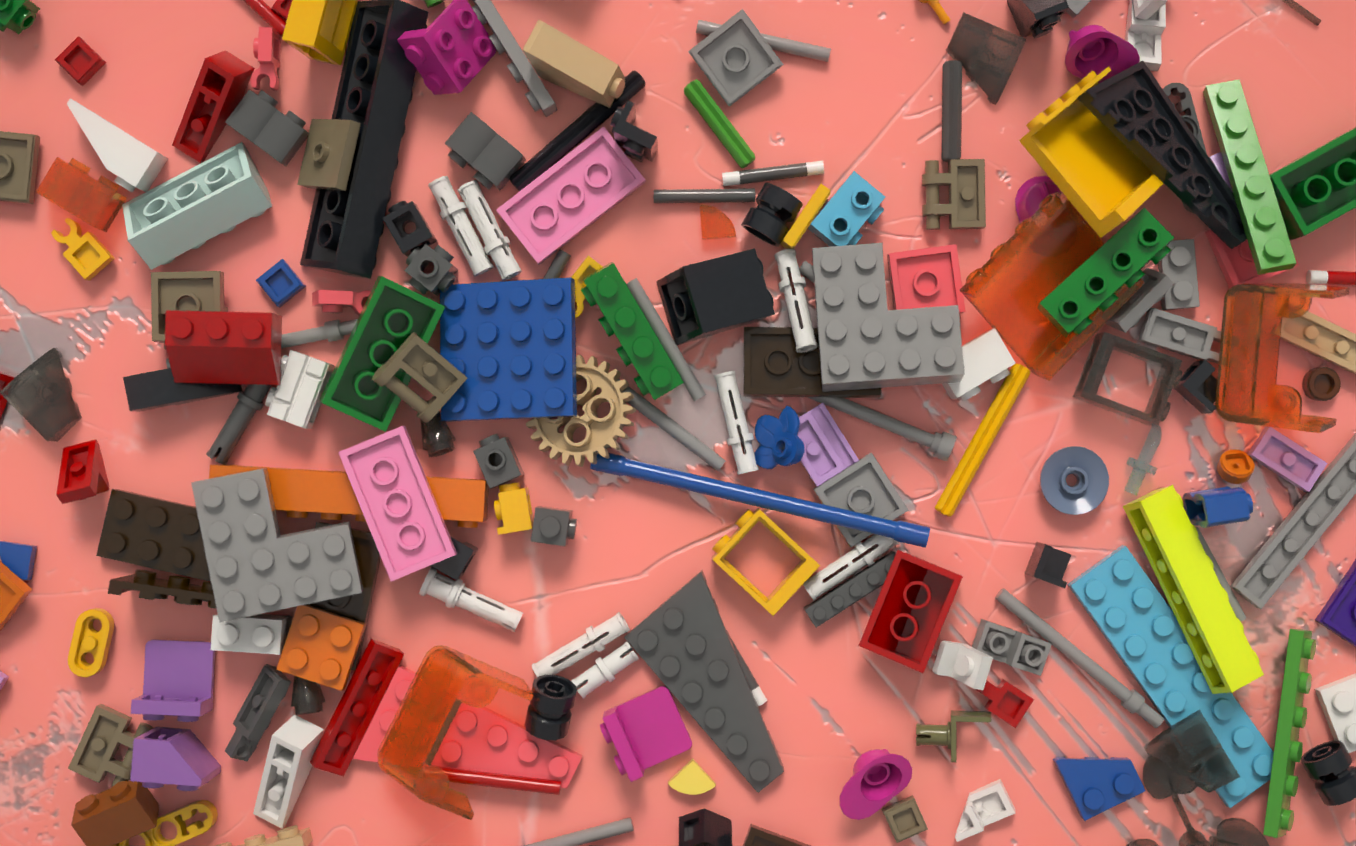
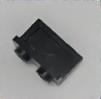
[610,100,658,162]

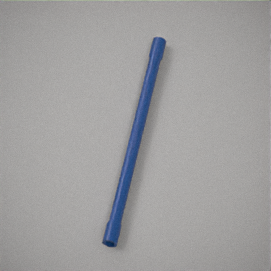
[590,453,930,548]

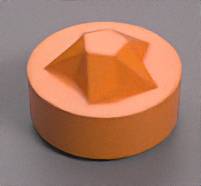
[1217,449,1255,484]

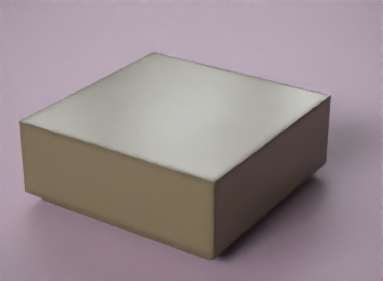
[882,795,928,843]

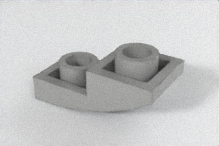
[972,619,1052,676]

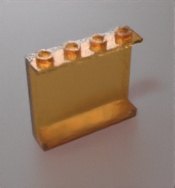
[959,192,1145,381]

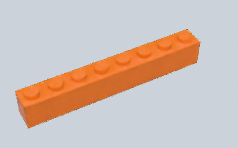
[209,464,489,528]

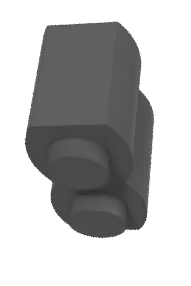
[225,89,309,167]
[445,112,526,191]

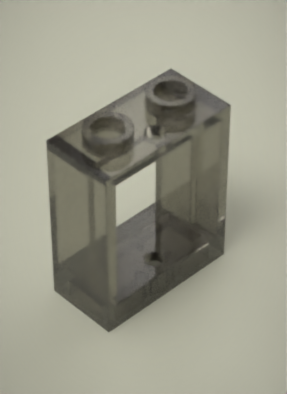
[1073,332,1182,426]

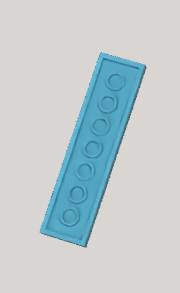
[1067,545,1274,808]

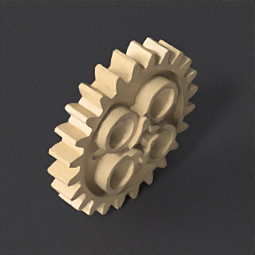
[526,355,636,467]

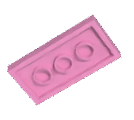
[496,126,646,265]
[338,426,457,581]

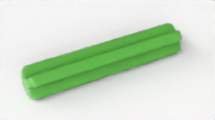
[684,79,755,168]

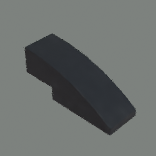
[123,368,243,412]

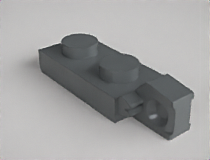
[225,664,291,761]

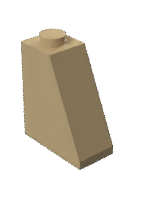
[523,20,625,108]

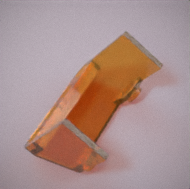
[1215,283,1350,433]
[377,645,533,820]

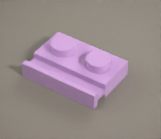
[797,403,859,487]

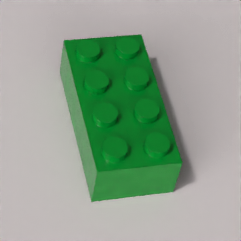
[1269,127,1356,241]
[320,276,445,432]

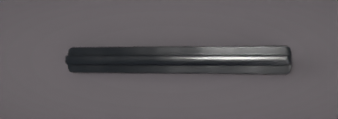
[510,70,645,191]

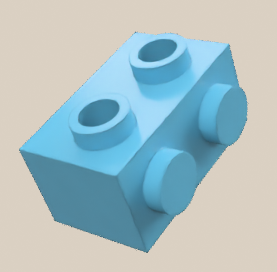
[808,171,885,247]

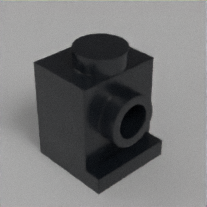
[383,201,438,257]

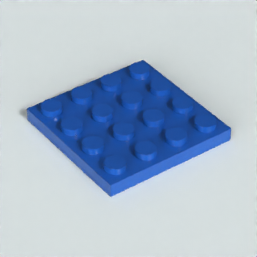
[440,277,577,422]

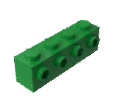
[1037,207,1174,338]
[581,262,684,400]

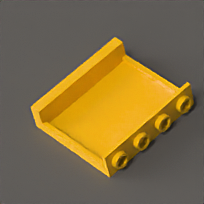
[1019,66,1164,238]

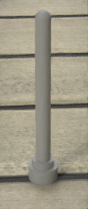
[807,397,957,461]

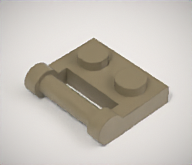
[372,332,468,423]

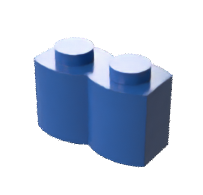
[1183,486,1253,528]

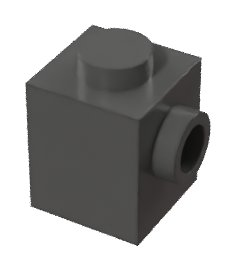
[473,434,524,489]
[531,506,577,546]

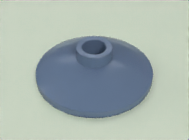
[1040,446,1109,515]

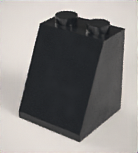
[656,249,775,345]

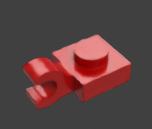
[975,679,1034,728]

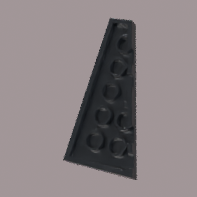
[1077,61,1247,249]

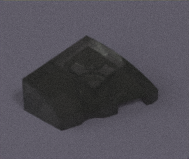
[946,12,1026,105]
[0,348,82,441]
[1143,710,1240,793]

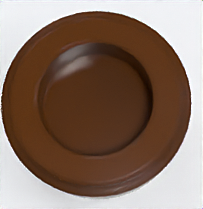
[1302,367,1341,401]

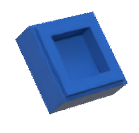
[256,259,306,307]

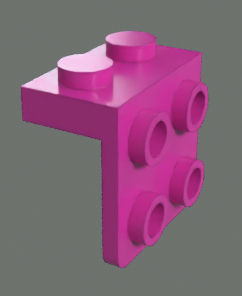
[397,0,496,95]
[600,686,692,782]

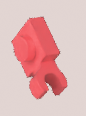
[250,27,281,91]
[312,290,371,316]

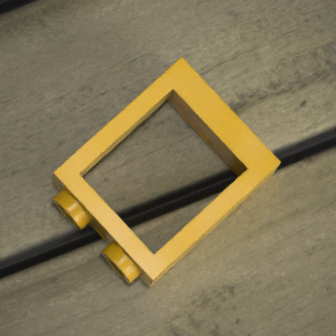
[282,0,358,66]
[712,508,820,616]

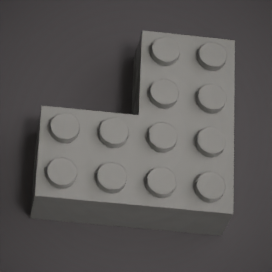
[812,243,965,392]
[191,467,363,622]

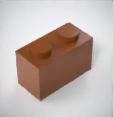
[71,780,159,846]

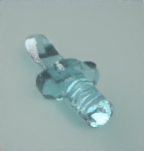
[1124,423,1162,496]

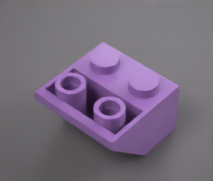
[130,727,221,791]

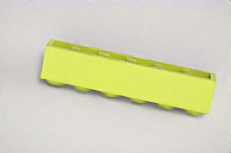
[1123,485,1264,694]

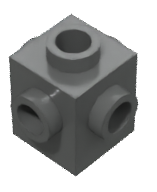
[404,244,458,296]

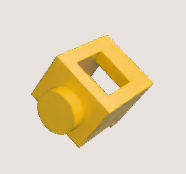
[494,482,534,535]

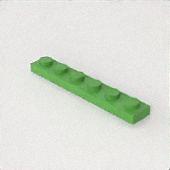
[1203,79,1297,275]
[1263,629,1316,838]

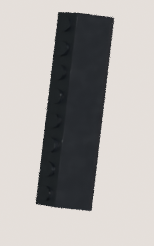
[300,0,429,279]

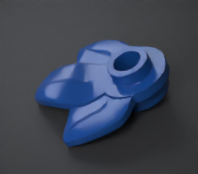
[754,406,805,469]

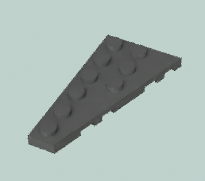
[624,570,784,793]

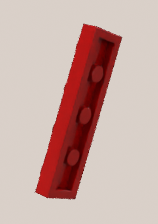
[310,639,404,777]

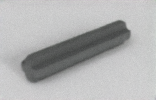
[942,60,962,162]

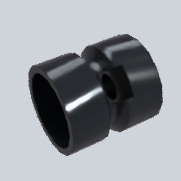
[741,183,803,247]
[524,675,577,740]
[1301,741,1356,806]

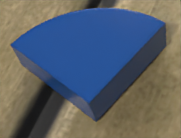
[0,541,37,580]

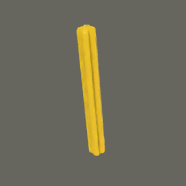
[935,363,1030,517]

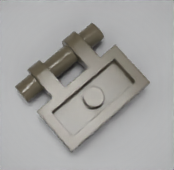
[922,159,986,230]
[68,704,153,786]

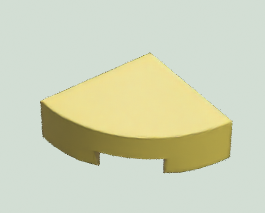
[668,759,716,795]

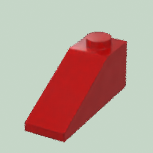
[172,50,255,163]

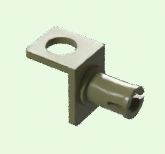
[916,710,991,762]

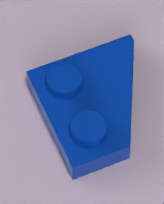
[1053,757,1146,821]

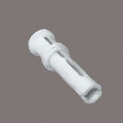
[419,567,523,632]

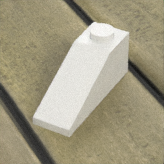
[67,98,168,192]
[253,714,324,829]

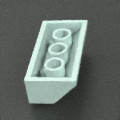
[122,142,272,270]

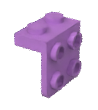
[131,639,215,722]

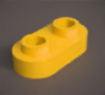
[68,608,114,677]

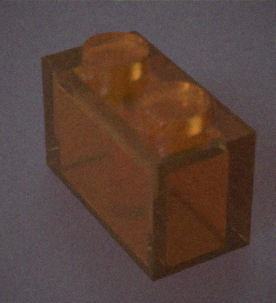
[36,157,127,232]

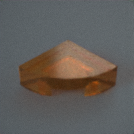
[700,204,736,240]

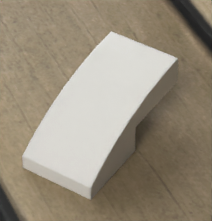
[1125,0,1166,71]

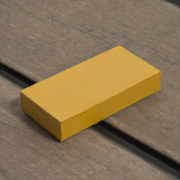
[780,184,831,249]

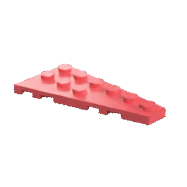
[353,665,583,789]

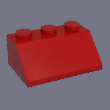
[165,310,282,385]
[858,550,963,673]

